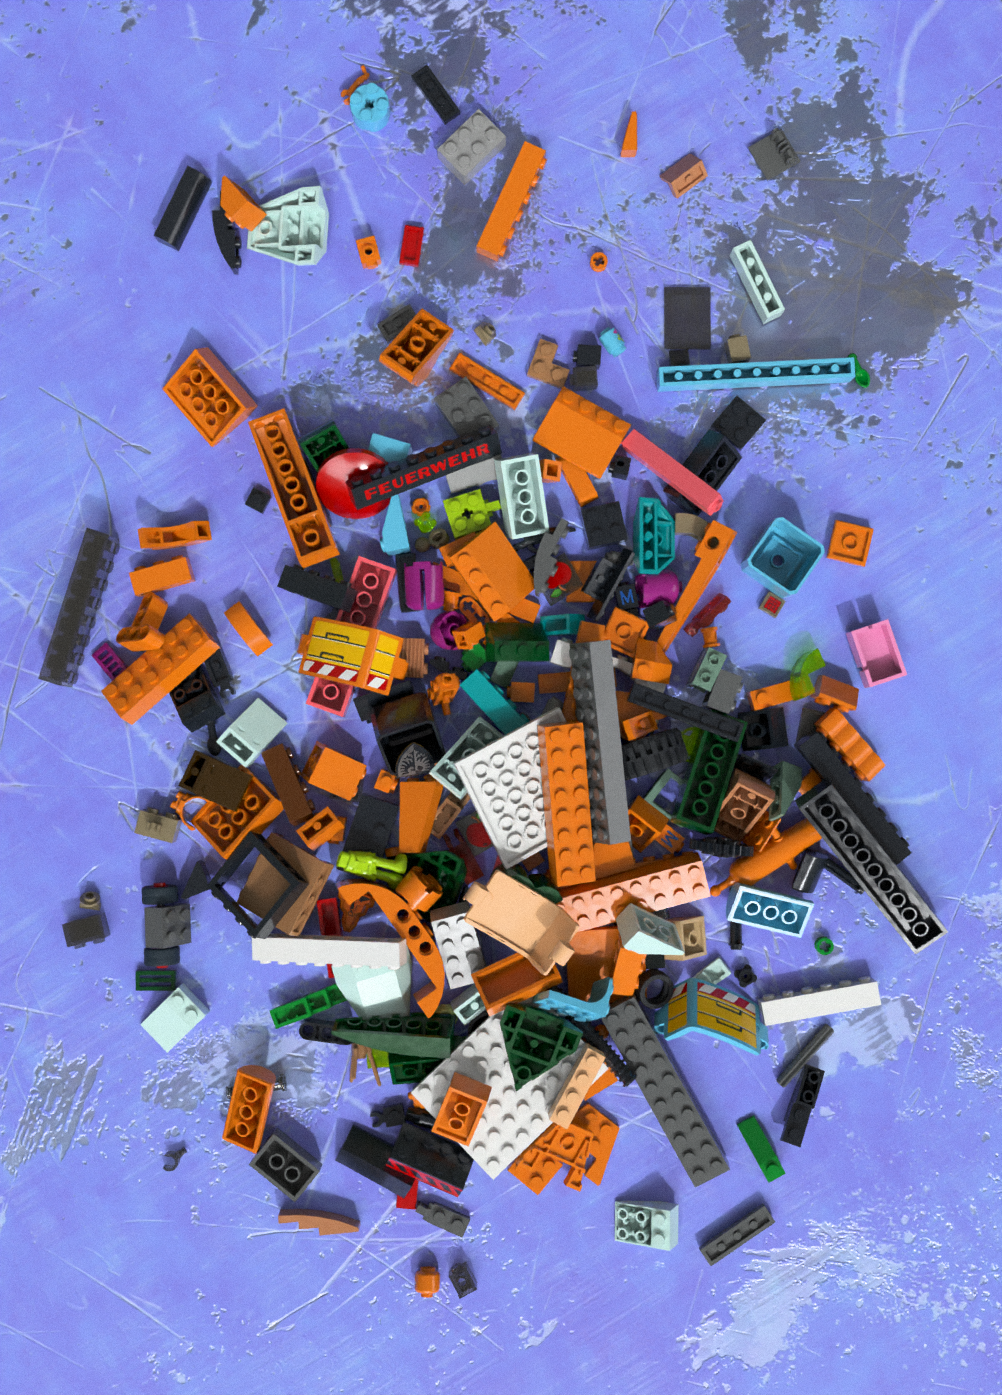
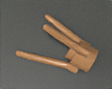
[349,1043,381,1086]

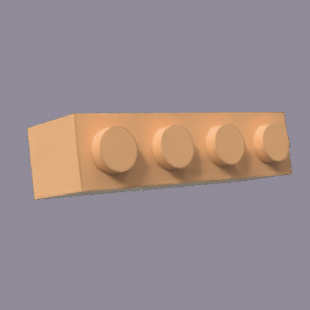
[548,1043,606,1129]

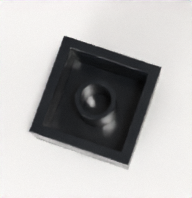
[580,501,628,550]

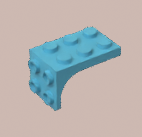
[532,977,614,1022]

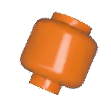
[414,1266,440,1298]

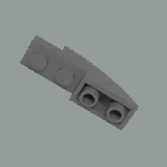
[534,518,570,597]

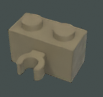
[134,807,182,843]

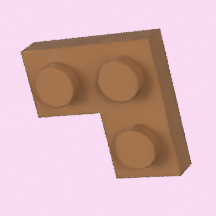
[527,339,570,389]

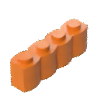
[814,708,886,781]

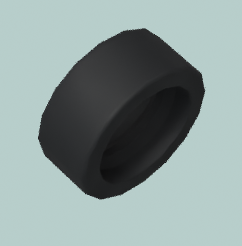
[634,969,674,1009]

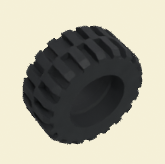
[621,728,688,780]

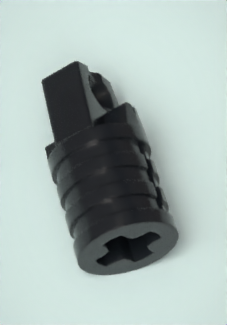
[405,1107,436,1130]

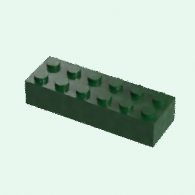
[670,708,748,835]

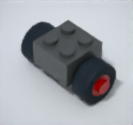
[141,882,191,968]

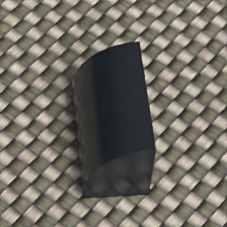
[792,848,829,893]

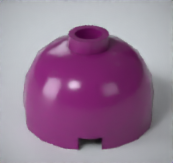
[430,611,467,650]

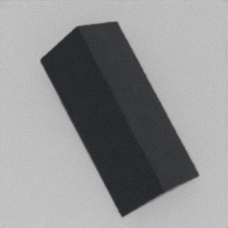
[335,1124,415,1198]

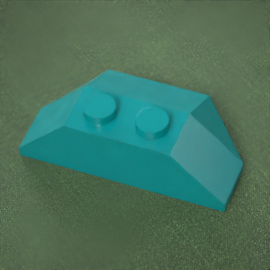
[633,497,675,574]

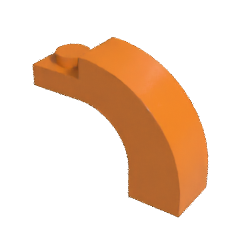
[138,521,212,550]

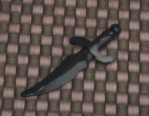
[512,527,576,554]

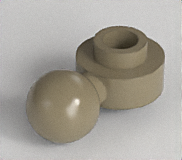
[415,528,449,553]

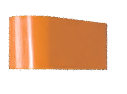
[555,456,599,507]

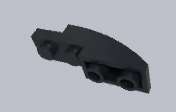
[212,191,242,274]
[780,1064,825,1147]

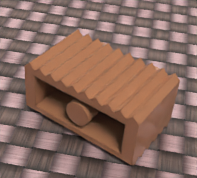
[400,638,429,678]

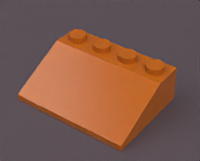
[162,347,258,447]
[532,386,631,479]
[447,521,535,622]
[190,764,284,860]

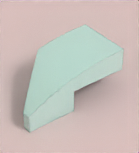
[692,956,731,985]

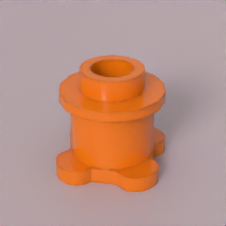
[442,590,462,611]

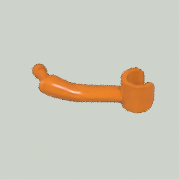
[341,65,370,105]

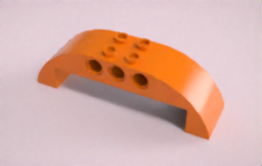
[336,878,445,1018]

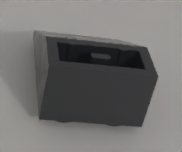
[169,665,226,733]

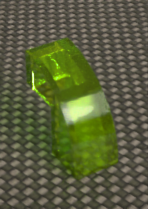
[790,648,826,701]

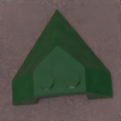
[387,850,468,923]
[500,1004,583,1092]

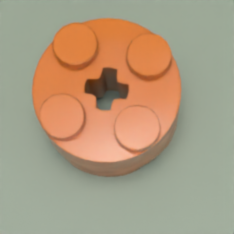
[395,866,443,912]

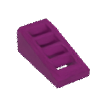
[91,642,128,681]

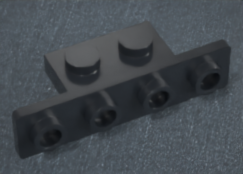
[581,548,635,622]

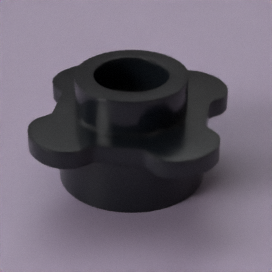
[734,964,757,988]

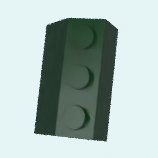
[486,622,549,662]

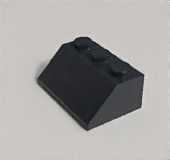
[353,681,415,724]

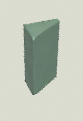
[490,662,519,688]

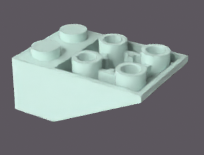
[216,698,288,768]
[615,1201,679,1251]

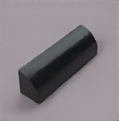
[154,165,212,251]

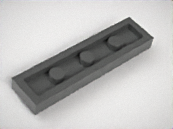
[699,1204,775,1266]

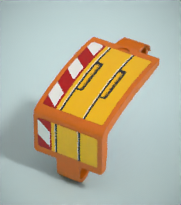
[297,616,409,695]

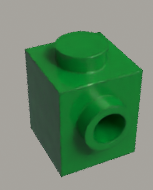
[461,643,486,673]

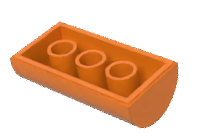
[222,1065,276,1154]

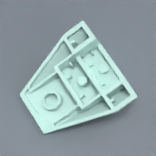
[247,186,329,266]
[331,945,412,1020]

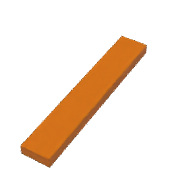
[433,562,541,623]

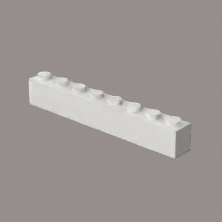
[252,933,407,970]

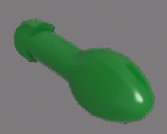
[847,353,870,388]

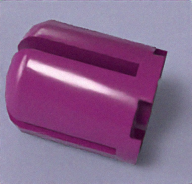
[404,561,444,610]

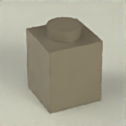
[724,334,751,364]

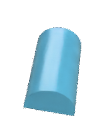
[726,883,814,938]

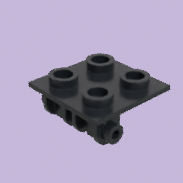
[734,753,778,783]

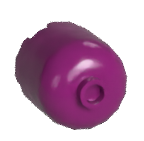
[634,569,682,608]

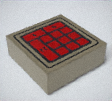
[758,591,786,618]

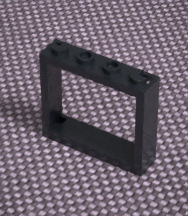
[207,831,309,939]

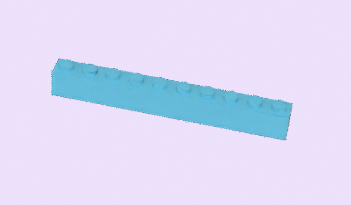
[656,357,855,392]

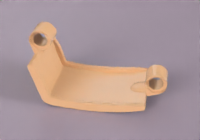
[463,870,580,976]

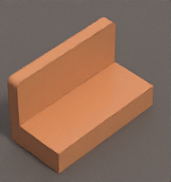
[660,154,708,199]

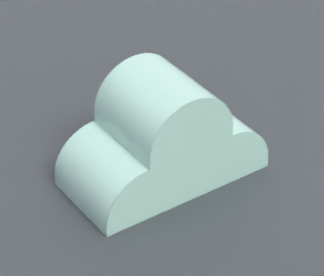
[429,716,504,800]

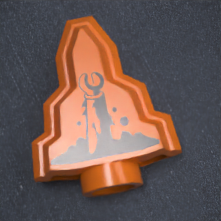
[338,891,375,933]

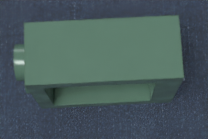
[643,768,683,828]

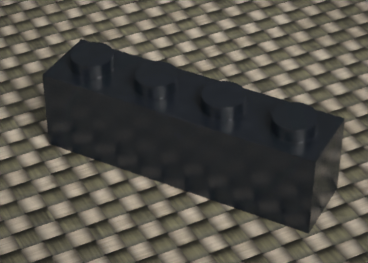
[277,564,358,613]

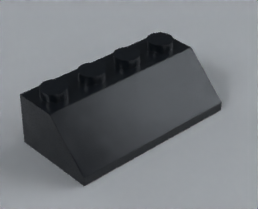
[663,429,742,516]

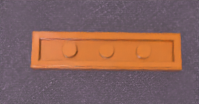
[449,352,525,411]

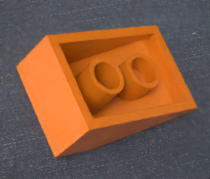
[431,1072,492,1147]

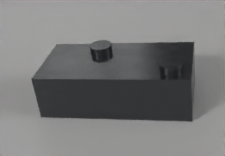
[337,793,400,881]

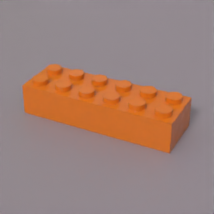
[101,613,220,725]

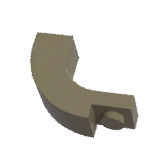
[673,513,719,548]

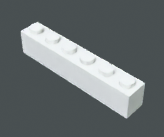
[758,976,881,1026]

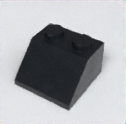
[738,707,788,751]

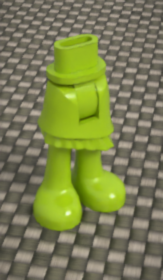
[336,850,407,890]

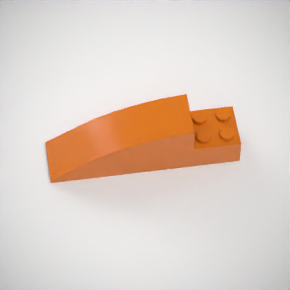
[248,408,340,568]

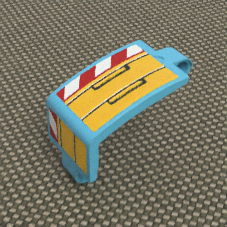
[654,978,769,1055]

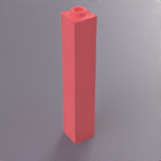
[621,429,724,516]

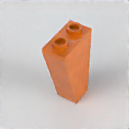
[399,778,444,853]

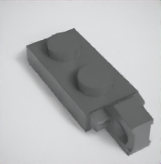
[415,1201,470,1238]

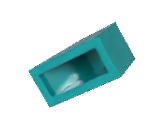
[540,614,585,636]

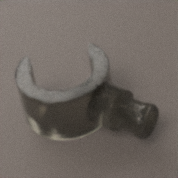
[163,1147,187,1171]

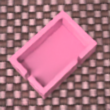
[846,619,907,688]

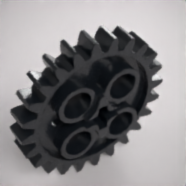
[689,837,754,858]

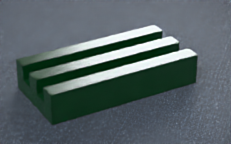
[136,970,176,991]

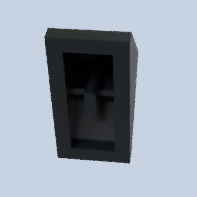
[181,860,211,899]

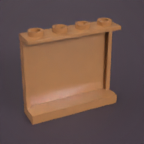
[237,832,334,936]

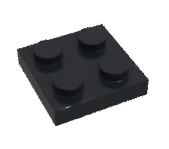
[711,396,766,451]

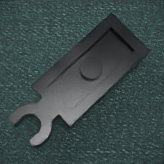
[204,644,236,699]

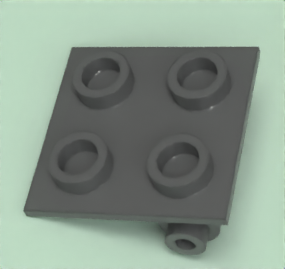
[748,128,801,181]

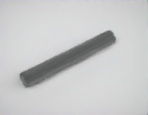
[776,1024,834,1087]

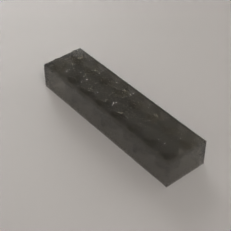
[38,528,120,687]

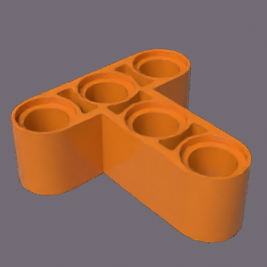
[116,592,168,652]

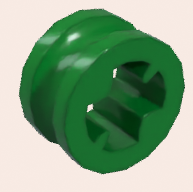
[814,936,834,955]

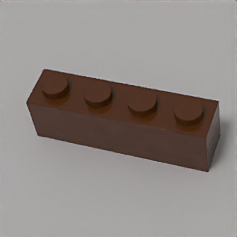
[261,743,316,826]

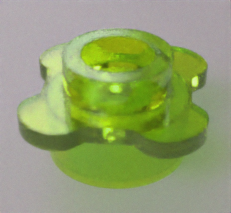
[414,511,437,533]

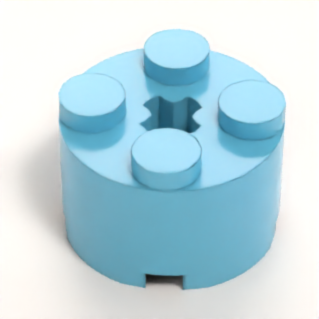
[350,83,390,132]

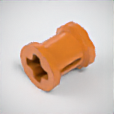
[700,627,720,649]

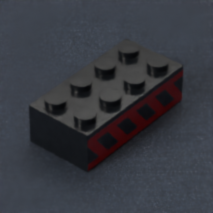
[385,1122,474,1197]

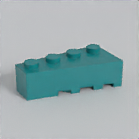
[460,669,530,735]

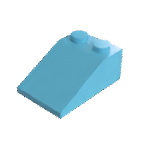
[380,494,411,557]

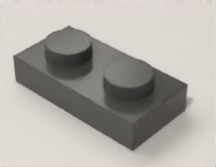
[377,304,416,343]

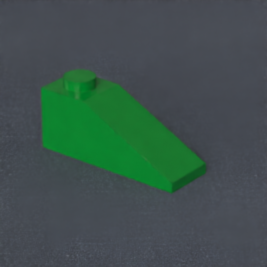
[736,1115,786,1183]

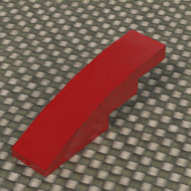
[317,898,343,978]

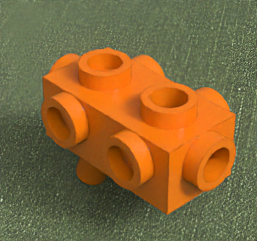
[427,673,460,715]

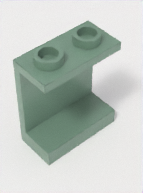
[686,647,727,693]

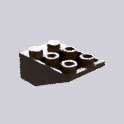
[178,750,253,812]

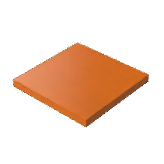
[567,926,647,1003]

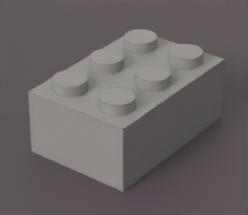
[437,109,506,185]

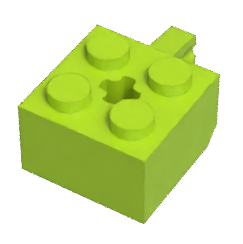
[443,489,501,540]

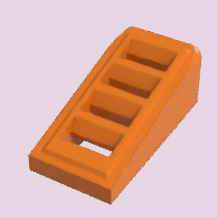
[620,111,637,157]

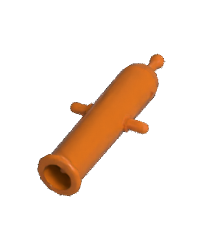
[710,818,822,897]

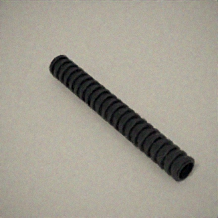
[544,984,637,1087]

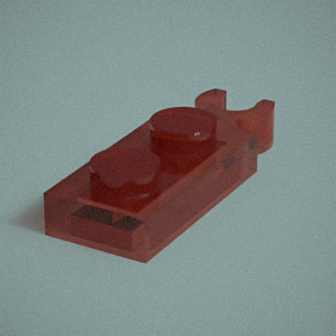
[683,593,732,637]

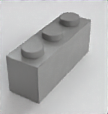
[445,454,502,494]

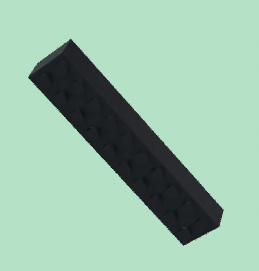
[795,777,948,955]

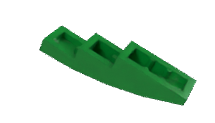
[269,983,347,1029]

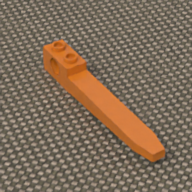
[657,520,737,653]

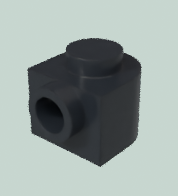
[608,455,631,480]

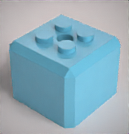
[740,517,825,598]

